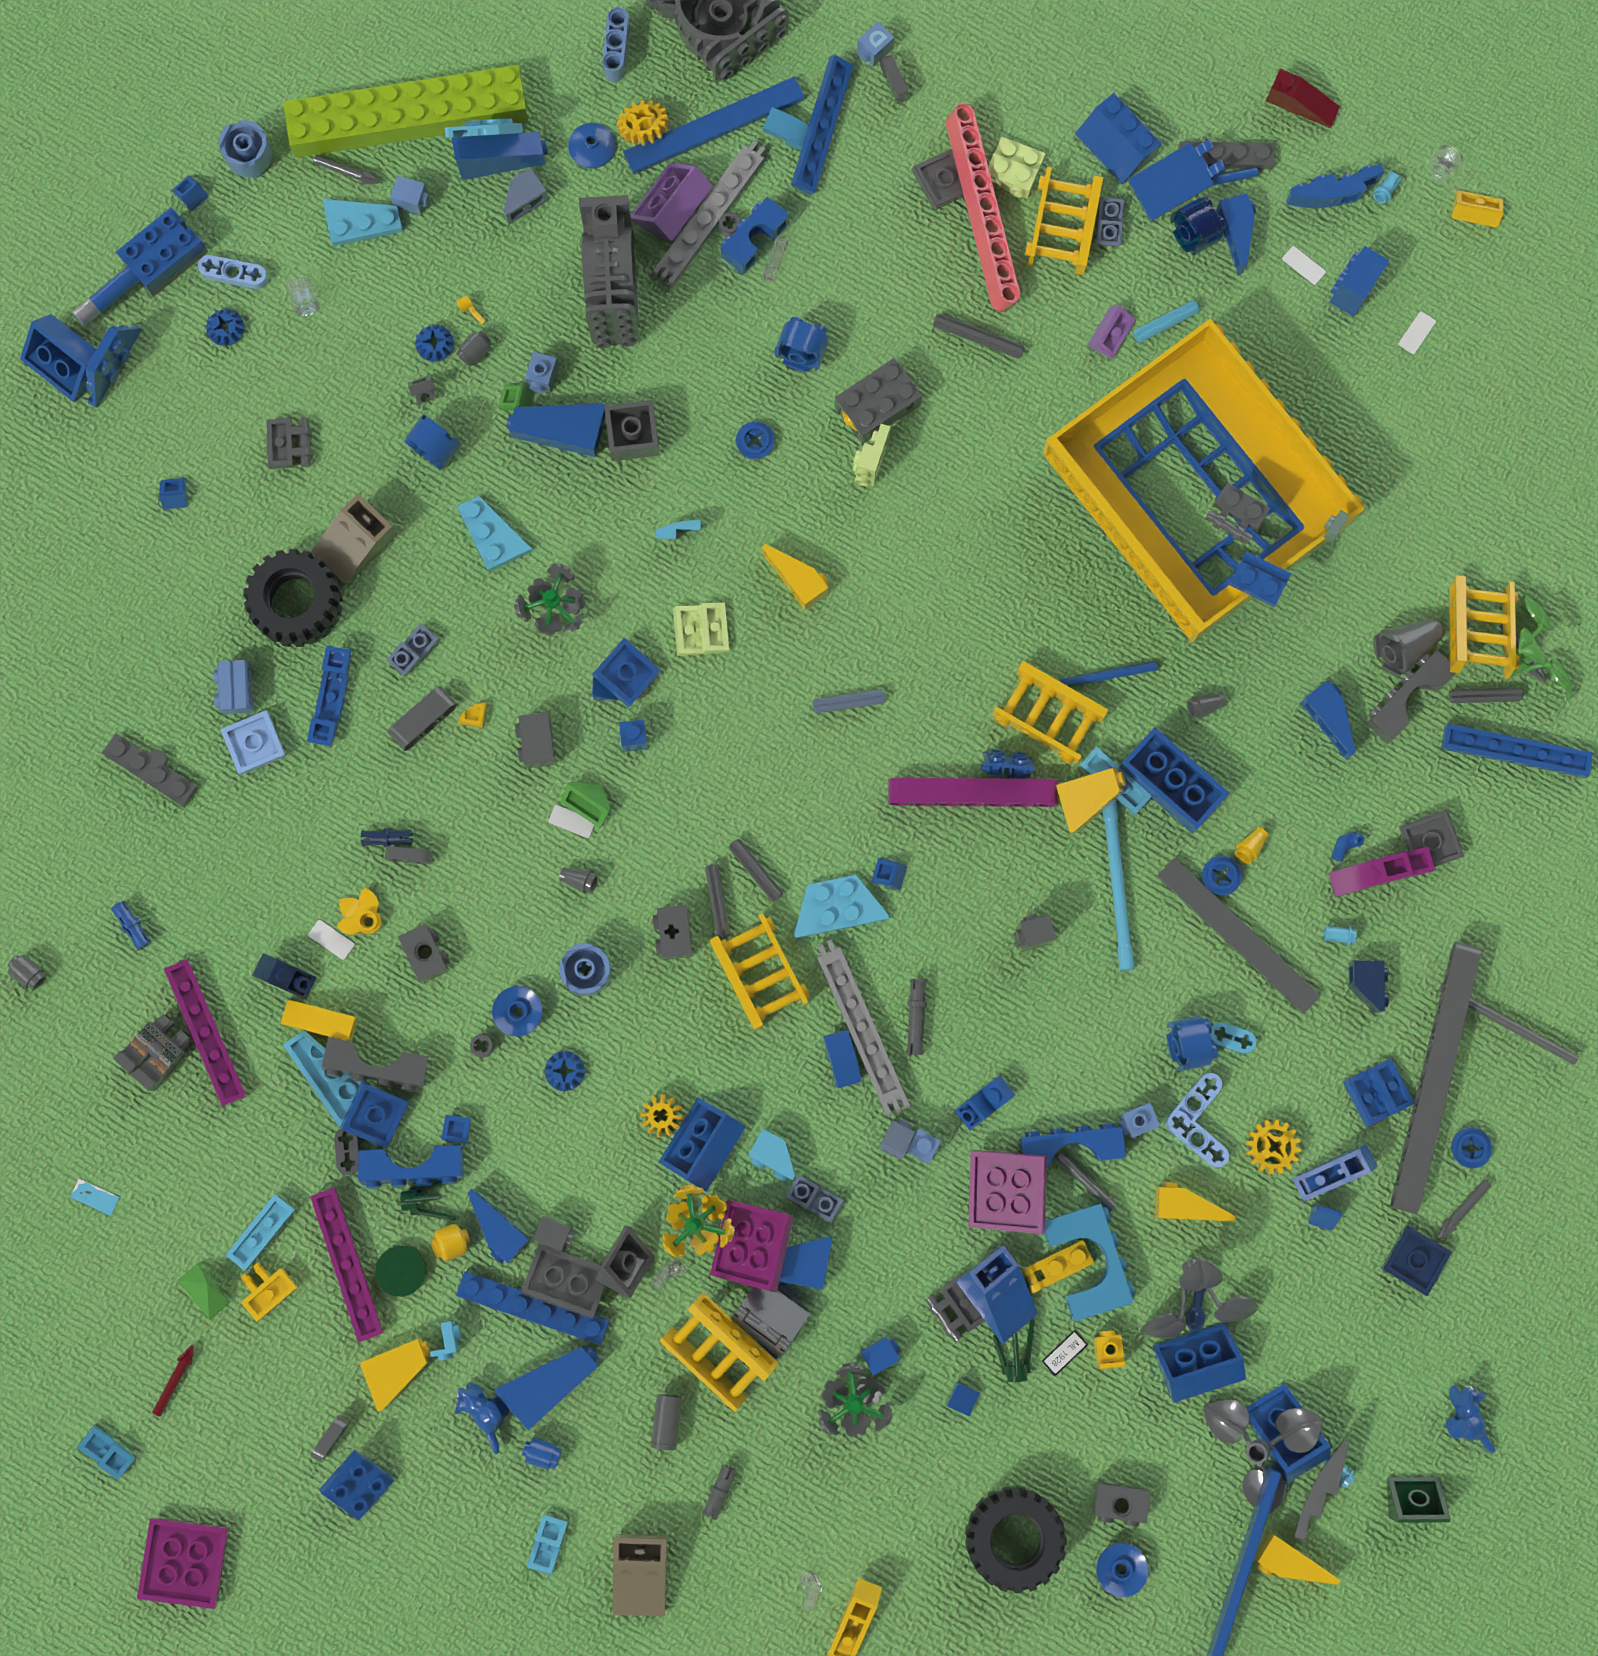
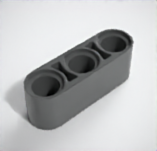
[388,686,458,751]

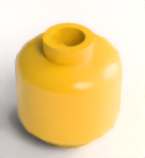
[430,1224,470,1261]

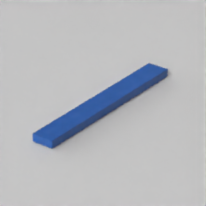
[623,77,804,175]
[1206,1466,1281,1656]

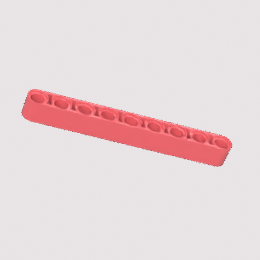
[946,103,1020,312]

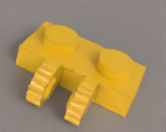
[241,1262,298,1322]

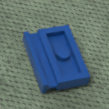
[1229,551,1292,607]

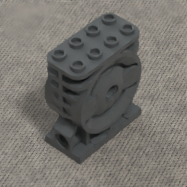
[645,0,789,81]
[579,195,640,348]

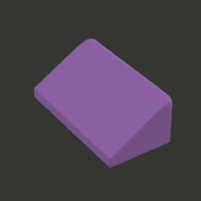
[1088,305,1136,359]

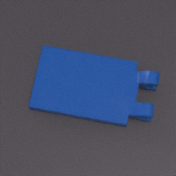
[1127,139,1225,222]

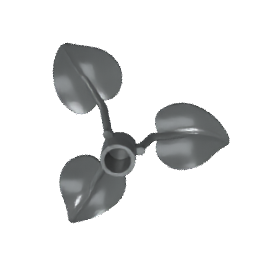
[1140,1257,1259,1338]
[1203,1399,1323,1515]

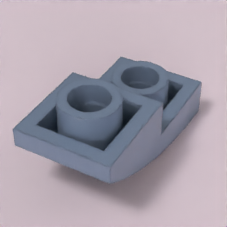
[1096,197,1124,247]
[386,623,441,676]
[786,1175,845,1223]

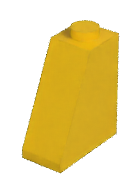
[1056,768,1126,833]
[360,1338,431,1412]

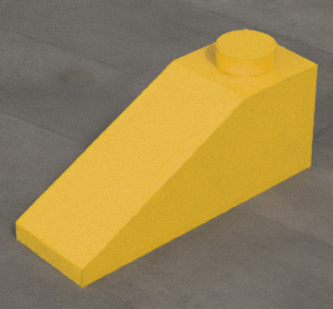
[762,544,829,610]
[1155,1182,1236,1221]
[1254,1532,1341,1585]
[827,1578,882,1656]

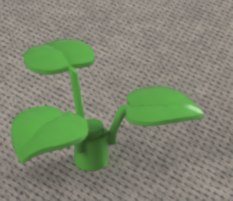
[1503,594,1573,699]

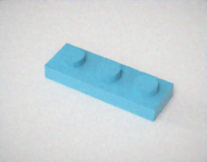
[1080,747,1152,815]
[226,1194,296,1271]

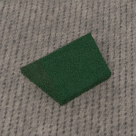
[1387,1477,1451,1523]

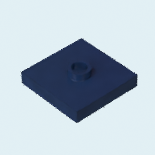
[1381,1225,1452,1296]

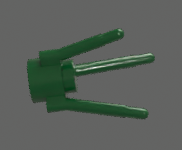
[400,1180,460,1221]
[993,1319,1035,1382]

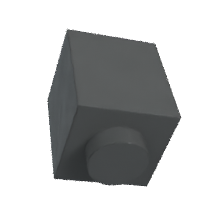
[533,1216,575,1252]

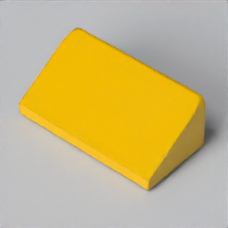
[1452,190,1504,227]

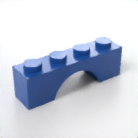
[1019,1123,1126,1166]
[358,1145,464,1189]

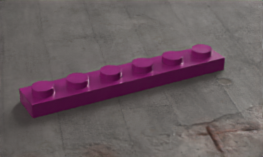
[163,959,246,1107]
[310,1188,384,1343]

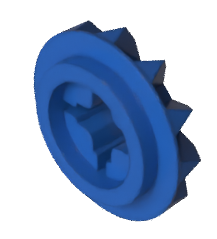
[205,308,245,346]
[415,324,454,362]
[736,422,774,460]
[1201,856,1242,896]
[544,1051,585,1091]
[1450,1128,1492,1169]

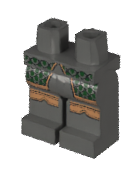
[113,1014,192,1091]

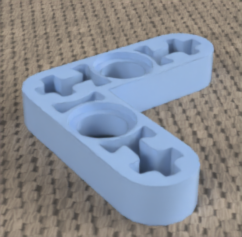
[1166,1073,1229,1168]

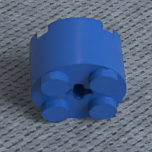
[774,317,829,372]
[404,414,462,470]
[1166,1016,1218,1071]

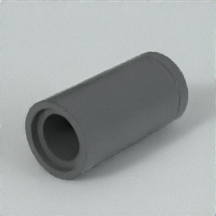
[651,1394,682,1450]

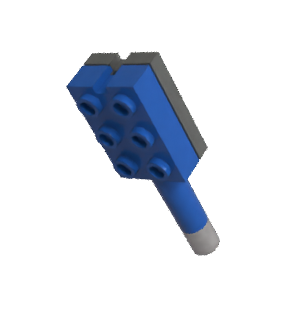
[72,207,208,326]

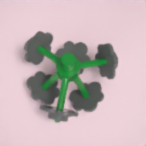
[514,563,586,635]
[818,1362,893,1437]

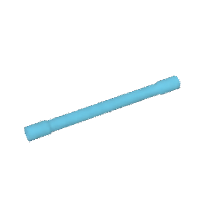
[1102,800,1135,971]

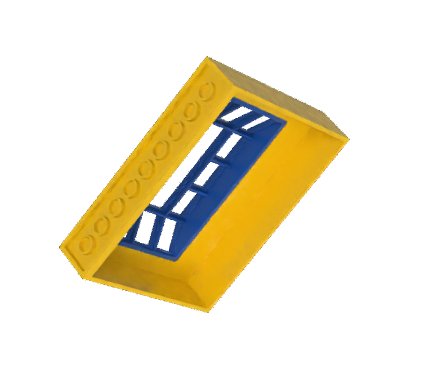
[1043,319,1364,644]

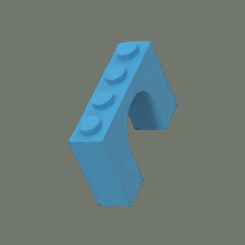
[1044,1204,1135,1322]

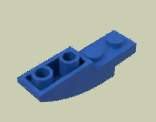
[1286,163,1385,208]

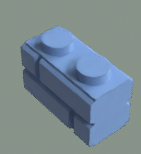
[213,660,253,715]

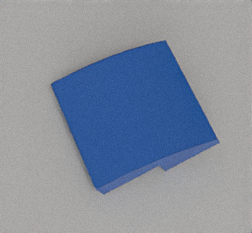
[1343,1058,1415,1127]

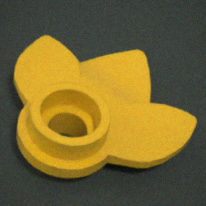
[337,888,382,935]

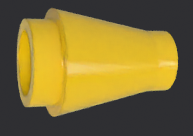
[1235,827,1269,864]

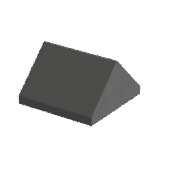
[595,1225,655,1298]

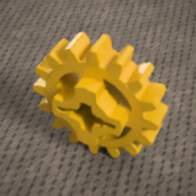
[617,100,669,146]
[1245,1119,1302,1174]

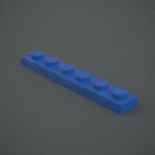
[791,54,853,195]
[1441,724,1593,778]
[456,1271,610,1345]

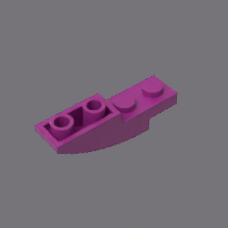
[1328,847,1435,897]

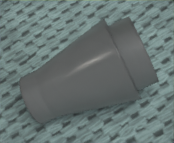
[1187,693,1226,719]
[559,867,598,894]

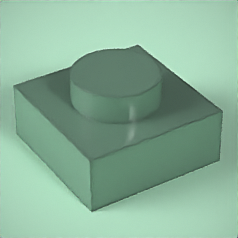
[1324,510,1349,542]

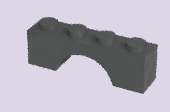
[1366,650,1456,744]
[322,1037,429,1092]

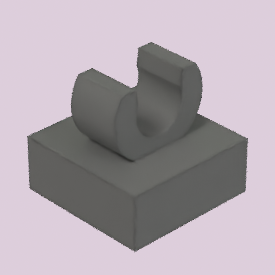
[408,375,435,405]

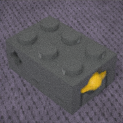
[834,358,922,444]

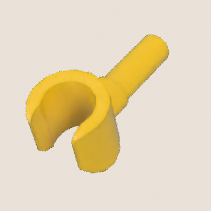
[456,296,486,325]

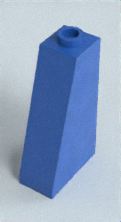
[451,132,548,180]
[507,404,606,457]
[495,1346,600,1430]

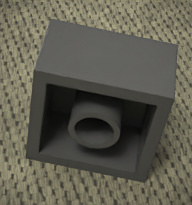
[604,400,660,461]

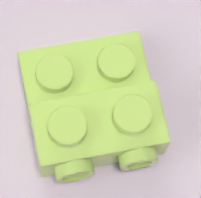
[988,137,1045,199]
[853,424,890,486]

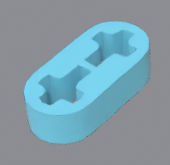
[1210,1023,1257,1054]

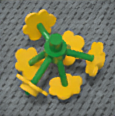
[662,1184,734,1257]

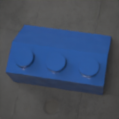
[1075,93,1162,185]
[20,314,96,402]
[658,1098,746,1192]
[1152,1322,1246,1403]

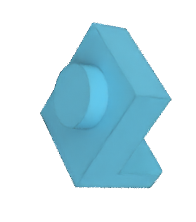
[430,1320,461,1361]

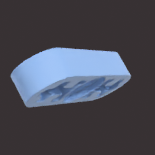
[198,255,268,289]

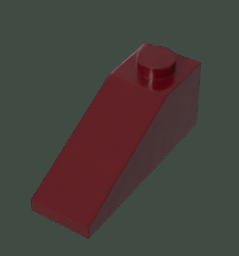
[1265,68,1340,129]

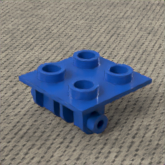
[982,749,1035,779]

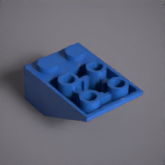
[956,1245,1038,1344]

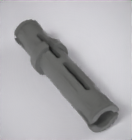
[907,979,927,1055]

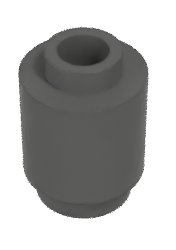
[456,331,491,367]
[7,954,47,991]

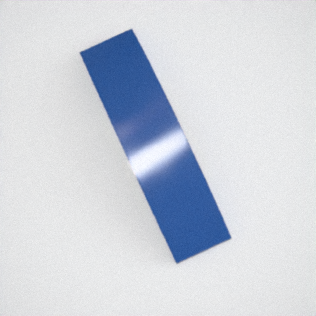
[307,645,351,747]

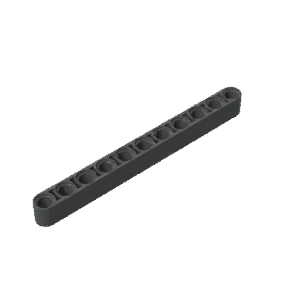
[1391,941,1481,1214]

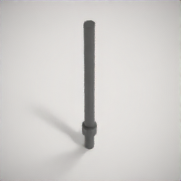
[1438,982,1579,1065]

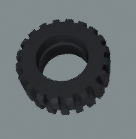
[243,549,343,647]
[965,1487,1067,1593]

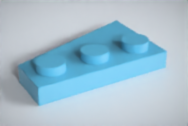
[457,496,533,572]

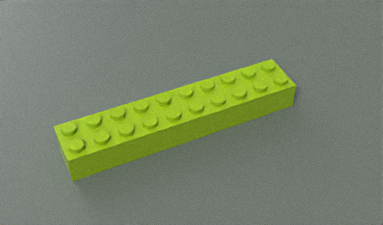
[283,65,529,158]

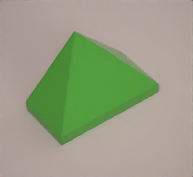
[560,782,611,828]
[178,1263,230,1319]

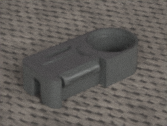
[879,55,909,104]

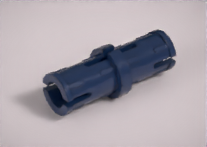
[360,828,413,848]

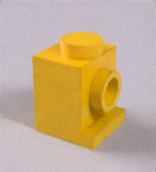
[1093,1330,1126,1369]

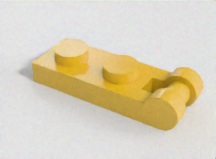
[1021,1240,1094,1294]

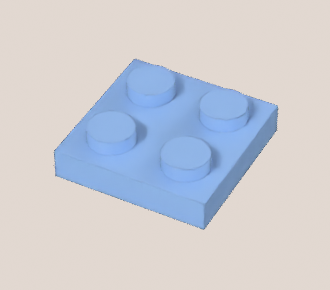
[220,710,286,776]

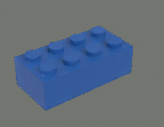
[1119,727,1229,834]

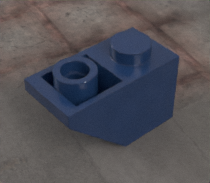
[252,953,317,1000]
[1348,960,1389,1013]

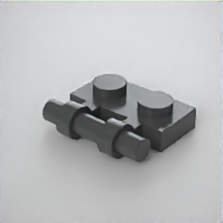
[266,418,313,469]
[1205,483,1270,544]
[925,1274,985,1342]

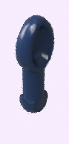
[1186,1288,1207,1332]

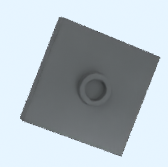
[911,149,964,211]
[1398,810,1464,867]

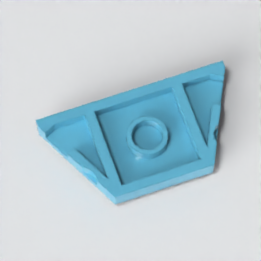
[445,118,523,137]
[794,875,889,939]

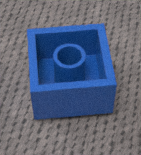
[1330,246,1390,317]

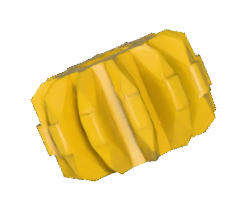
[640,1094,683,1138]

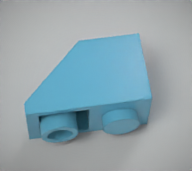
[748,1129,795,1182]

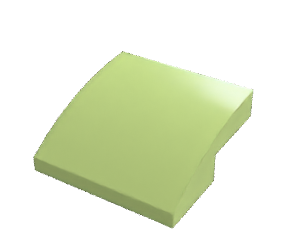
[673,603,729,656]

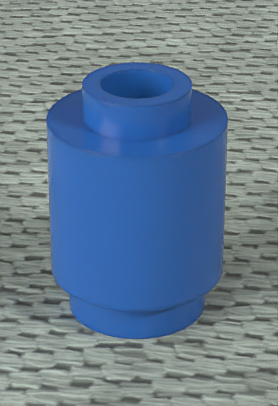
[522,1437,562,1470]

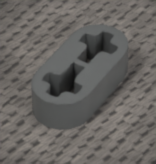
[385,846,433,865]
[334,1128,360,1175]
[310,1415,350,1463]

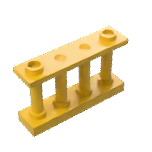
[1025,167,1103,275]
[1449,575,1520,679]
[992,661,1108,764]
[709,913,810,1031]
[659,1292,779,1412]

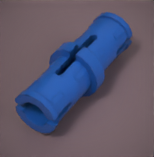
[111,901,151,951]

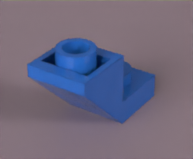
[954,1075,1015,1130]

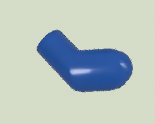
[1331,832,1364,862]

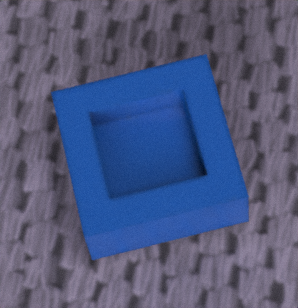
[441,1115,472,1144]

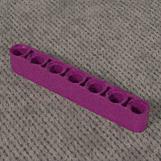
[888,778,1059,807]

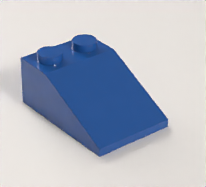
[1246,1383,1331,1484]

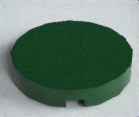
[375,1245,427,1297]

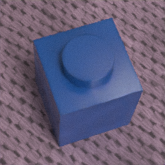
[619,719,648,752]
[860,1336,901,1375]

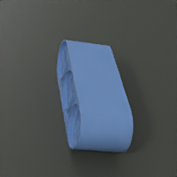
[602,7,630,82]

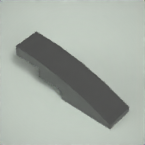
[1294,1438,1350,1540]

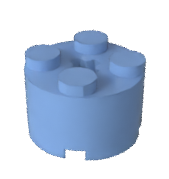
[219,120,273,178]
[559,944,612,996]

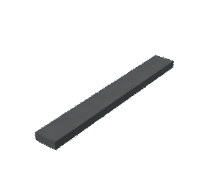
[1156,858,1321,1014]

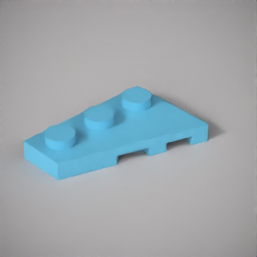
[322,199,403,247]

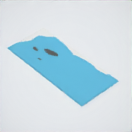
[70,1179,120,1216]

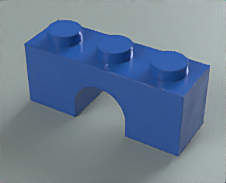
[721,197,789,275]

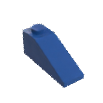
[1216,193,1256,275]
[1300,681,1356,760]
[1292,1143,1378,1201]
[468,1189,531,1264]

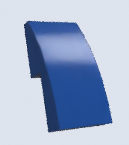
[823,1030,862,1088]

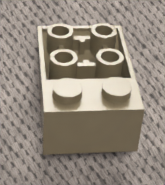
[311,494,397,585]
[613,1534,668,1616]

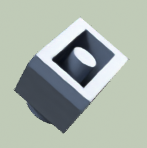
[503,168,549,225]
[878,1119,915,1160]

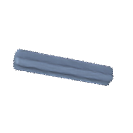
[813,690,885,713]

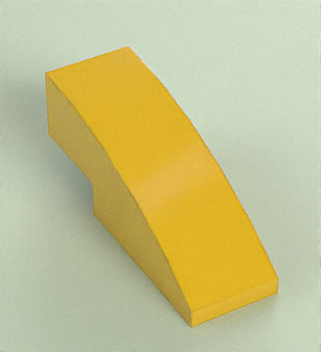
[280,1000,359,1042]

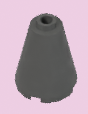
[1373,618,1443,676]

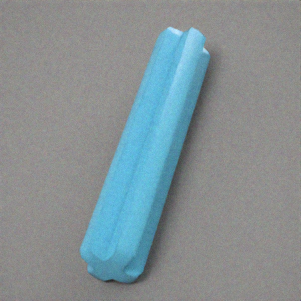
[1133,300,1199,343]

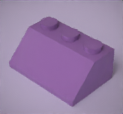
[631,163,713,241]

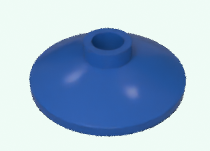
[568,123,616,169]
[492,986,543,1037]
[1096,1543,1148,1597]

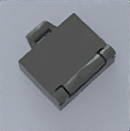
[731,1283,810,1358]

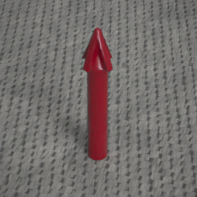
[152,1344,194,1417]

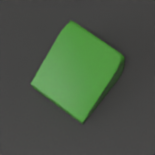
[499,385,533,412]

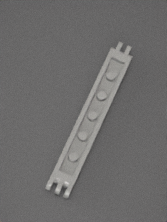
[651,140,767,288]
[817,940,910,1118]

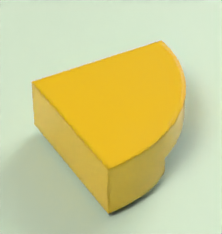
[458,703,488,728]

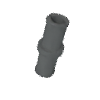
[702,1464,737,1520]

